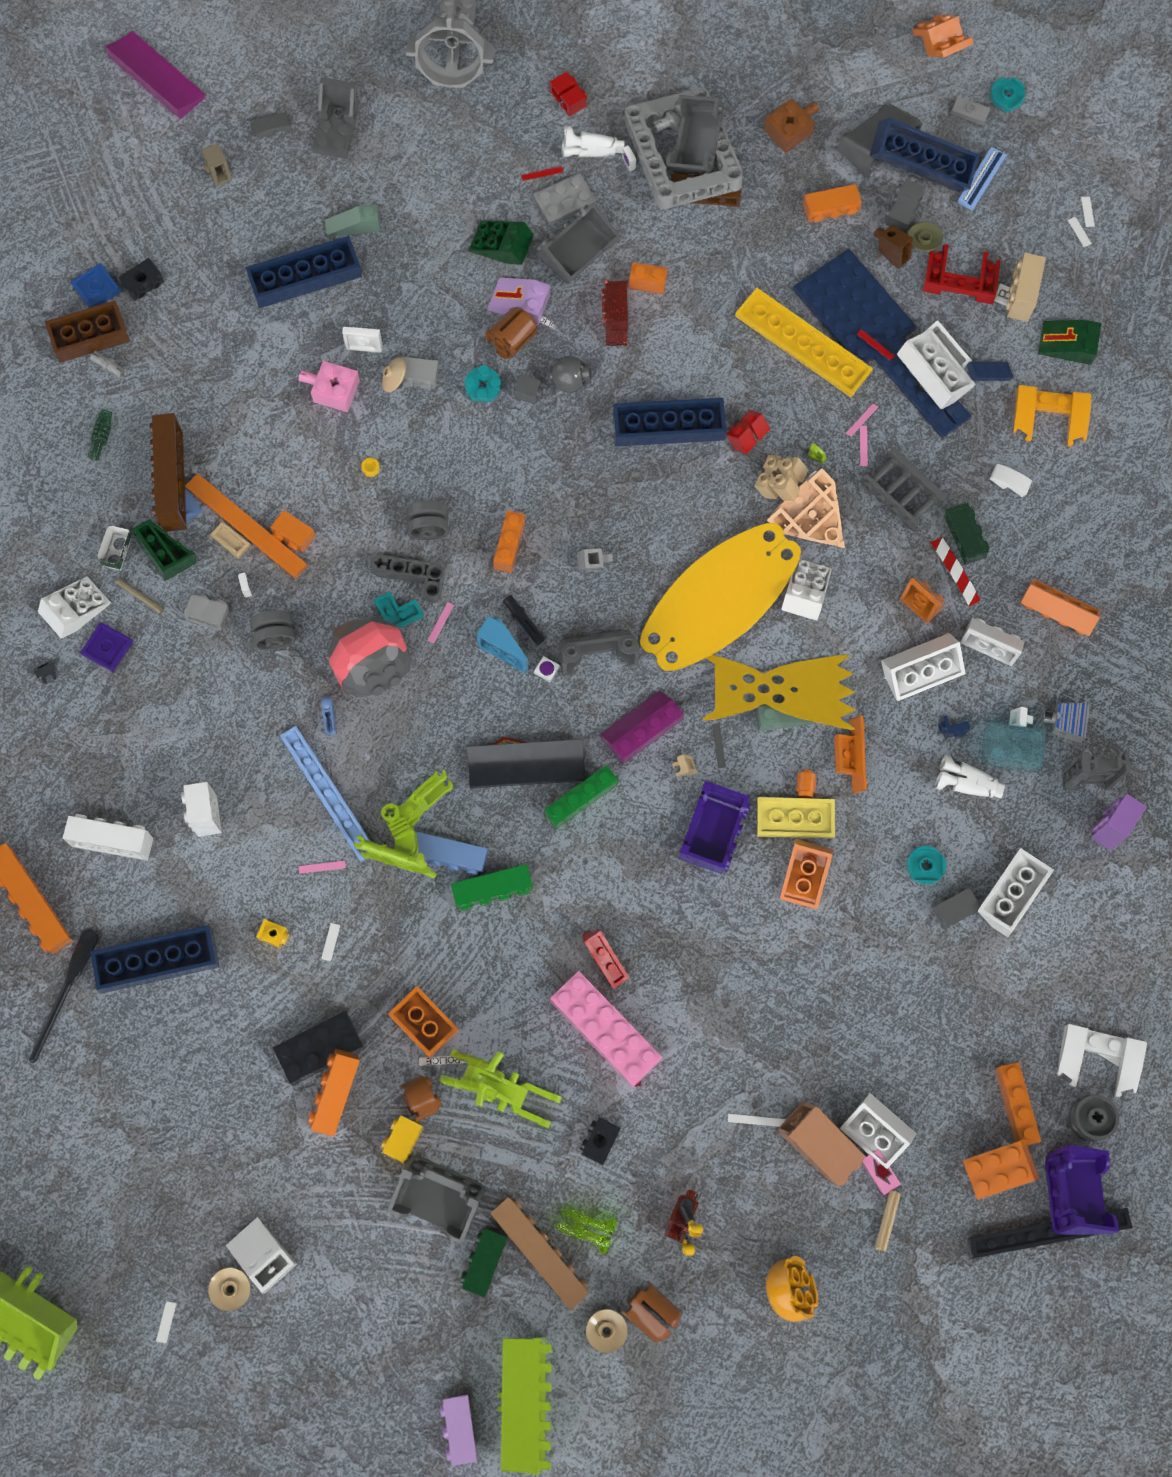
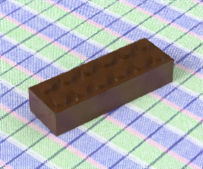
[149,413,187,532]

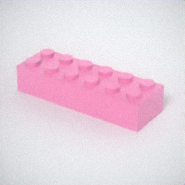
[550,971,663,1088]

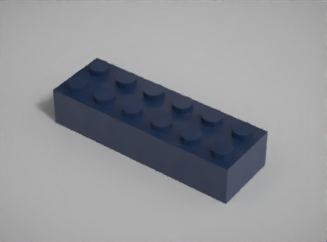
[869,118,980,192]
[245,236,362,308]
[613,398,727,447]
[90,925,220,993]

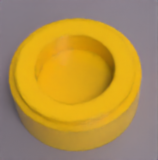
[361,457,380,477]

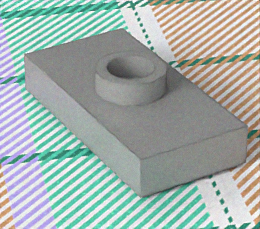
[951,96,990,125]

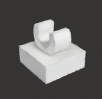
[1009,707,1033,730]

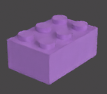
[1091,794,1147,851]

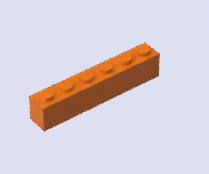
[0,843,73,954]

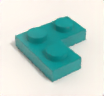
[373,591,424,629]

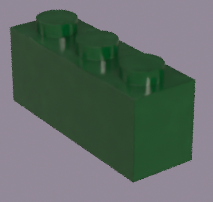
[459,1228,508,1298]

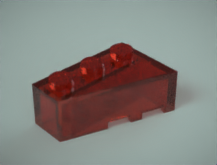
[601,281,628,346]

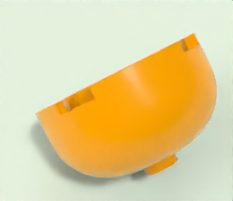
[766,1256,818,1322]

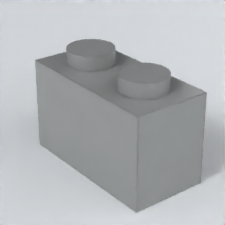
[401,356,439,389]

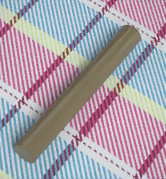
[115,577,165,614]

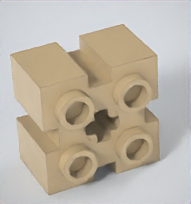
[754,455,808,501]

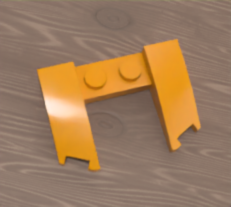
[1013,385,1092,447]

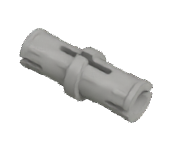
[90,351,127,379]

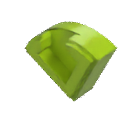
[808,443,826,464]

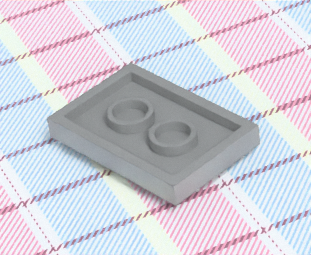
[533,173,596,226]

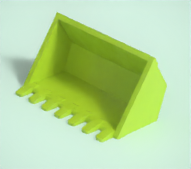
[0,1265,77,1380]
[497,1336,552,1475]

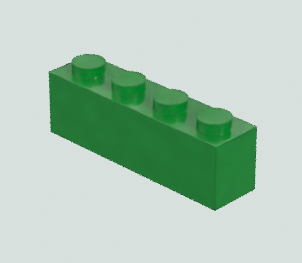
[544,765,618,830]
[451,864,533,911]

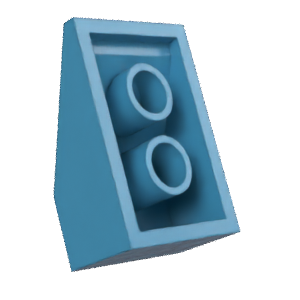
[477,616,528,674]

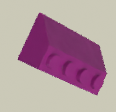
[599,690,684,765]

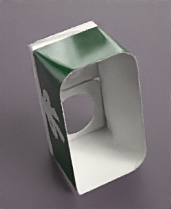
[98,526,132,571]

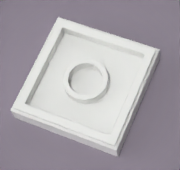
[342,327,383,352]

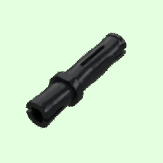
[503,595,545,646]

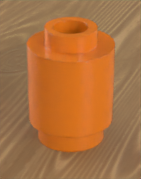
[796,769,816,798]

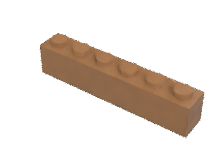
[490,1197,590,1310]

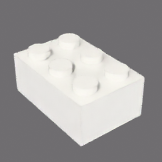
[181,782,222,837]

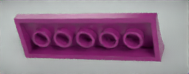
[105,31,206,120]

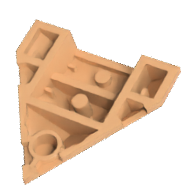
[767,468,845,548]

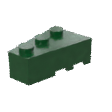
[133,520,197,581]

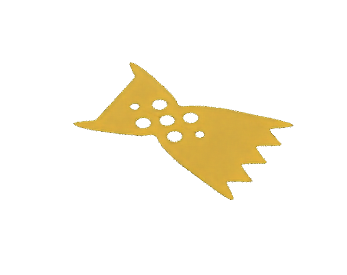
[702,655,856,730]

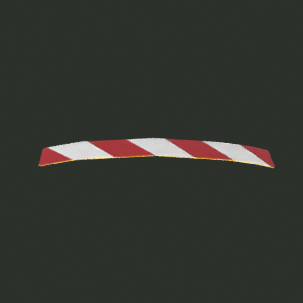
[930,537,981,607]

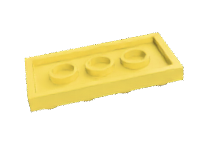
[757,797,835,839]

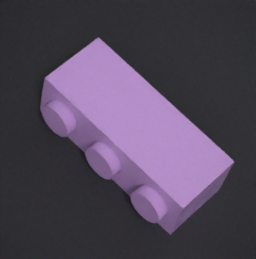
[440,1394,478,1466]

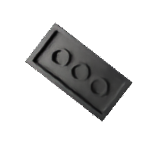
[273,1011,365,1086]

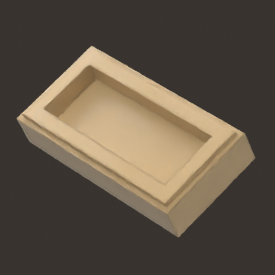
[210,521,251,559]

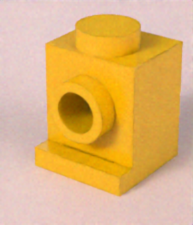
[256,919,289,949]

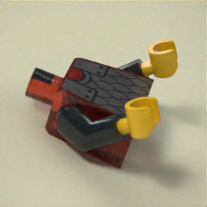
[664,1190,703,1256]

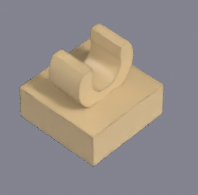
[672,754,697,776]

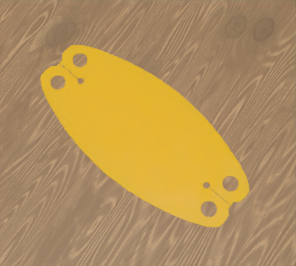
[640,523,801,671]

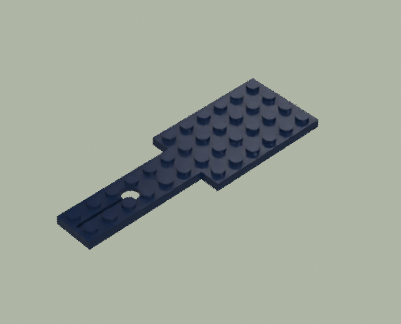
[793,249,972,439]

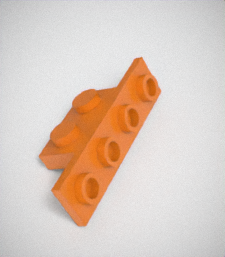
[834,715,867,794]

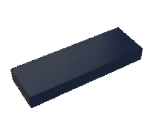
[966,361,1014,381]

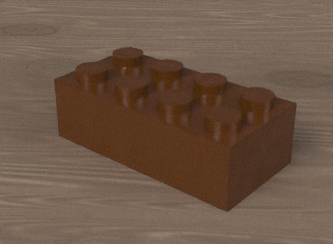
[45,300,130,363]

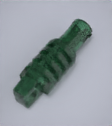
[87,409,113,461]

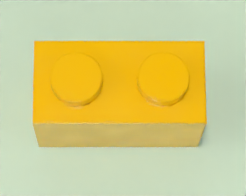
[381,1115,424,1164]

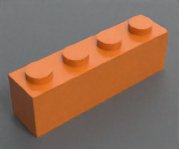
[1021,578,1101,636]
[307,1048,360,1137]
[995,1062,1041,1145]

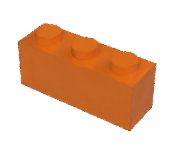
[803,184,862,222]
[493,510,525,573]

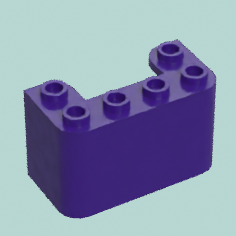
[678,781,751,874]

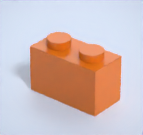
[629,262,668,294]
[270,510,316,554]

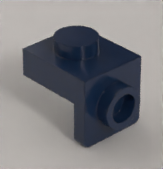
[938,716,970,739]

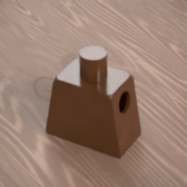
[874,225,913,270]

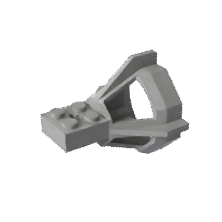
[406,0,495,88]

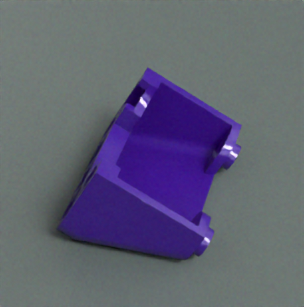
[1045,1145,1119,1235]

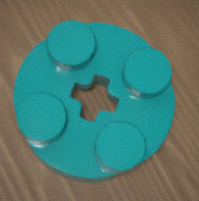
[989,77,1026,113]
[464,365,501,403]
[906,846,946,885]

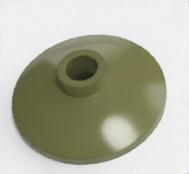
[908,222,943,252]

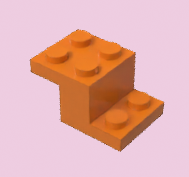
[912,14,974,58]

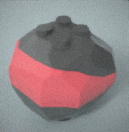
[328,616,412,697]

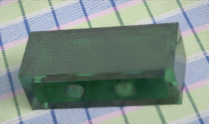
[944,502,989,565]

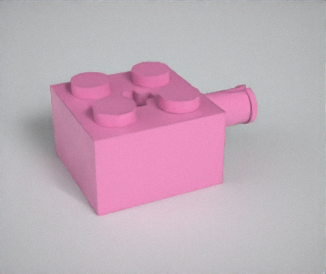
[299,361,360,412]

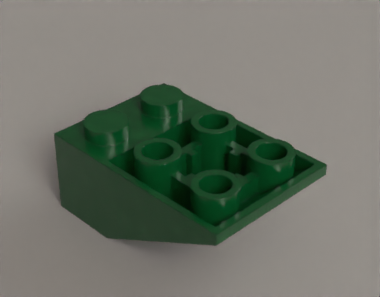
[468,220,534,265]

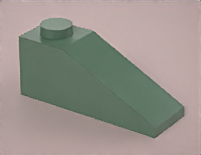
[325,204,380,237]
[756,706,815,731]

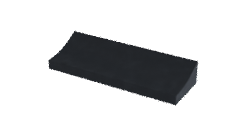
[467,739,585,789]

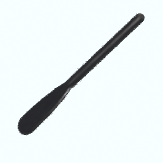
[29,929,98,1063]

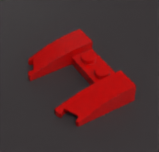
[922,244,1001,305]

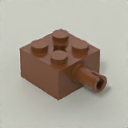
[763,99,819,153]

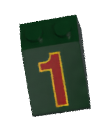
[1038,320,1102,365]

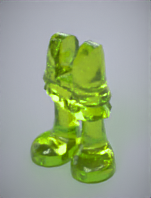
[555,1208,618,1256]

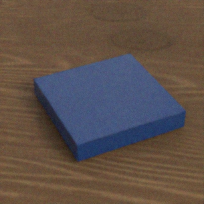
[71,263,121,308]

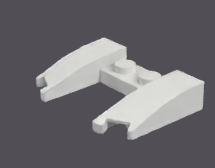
[1057,1024,1147,1097]

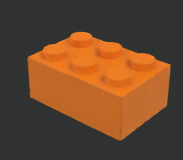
[388,986,459,1060]
[963,1139,1039,1200]

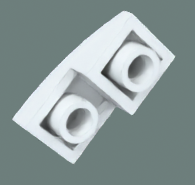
[990,464,1032,497]

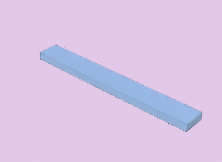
[279,726,370,863]

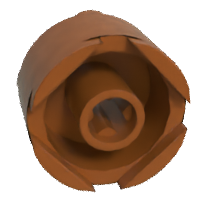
[399,1075,441,1123]

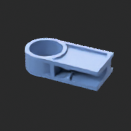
[321,696,336,736]

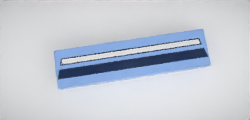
[957,147,1006,211]

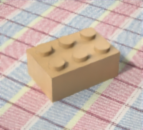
[1005,253,1046,322]

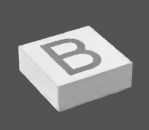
[995,284,1011,305]

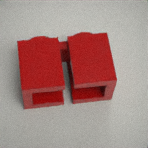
[550,72,588,117]
[726,410,770,454]

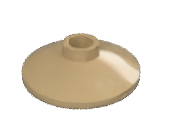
[382,357,406,393]
[208,1268,250,1311]
[586,1310,627,1353]

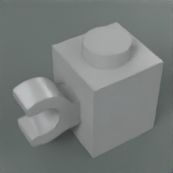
[577,548,613,571]

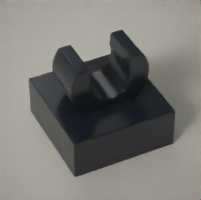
[34,660,57,684]

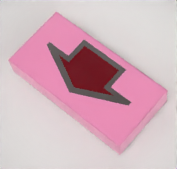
[863,1149,901,1195]

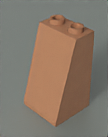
[776,1102,866,1187]

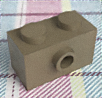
[202,144,232,186]

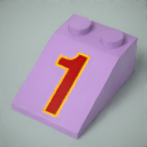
[488,278,550,326]

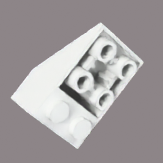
[781,559,832,620]
[38,576,111,639]
[226,1217,297,1293]

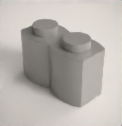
[184,594,229,630]

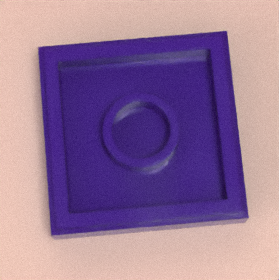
[80,622,134,673]

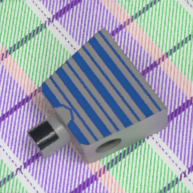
[1042,703,1090,743]

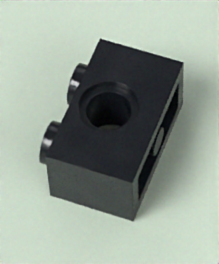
[119,258,164,301]
[579,1117,621,1166]

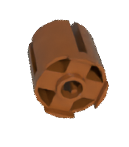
[485,307,537,360]
[621,1280,681,1342]

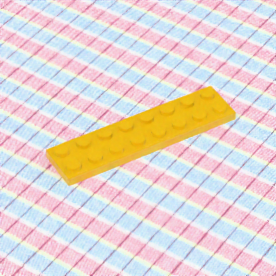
[735,288,873,398]

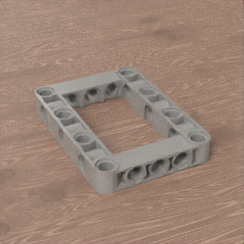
[625,88,743,209]

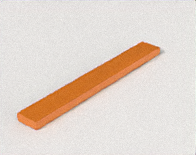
[185,473,308,579]

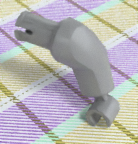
[652,112,682,133]

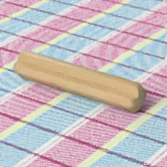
[875,1190,901,1252]

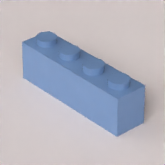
[415,831,488,876]

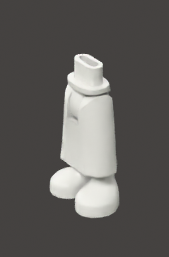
[562,126,624,157]
[935,755,1005,799]

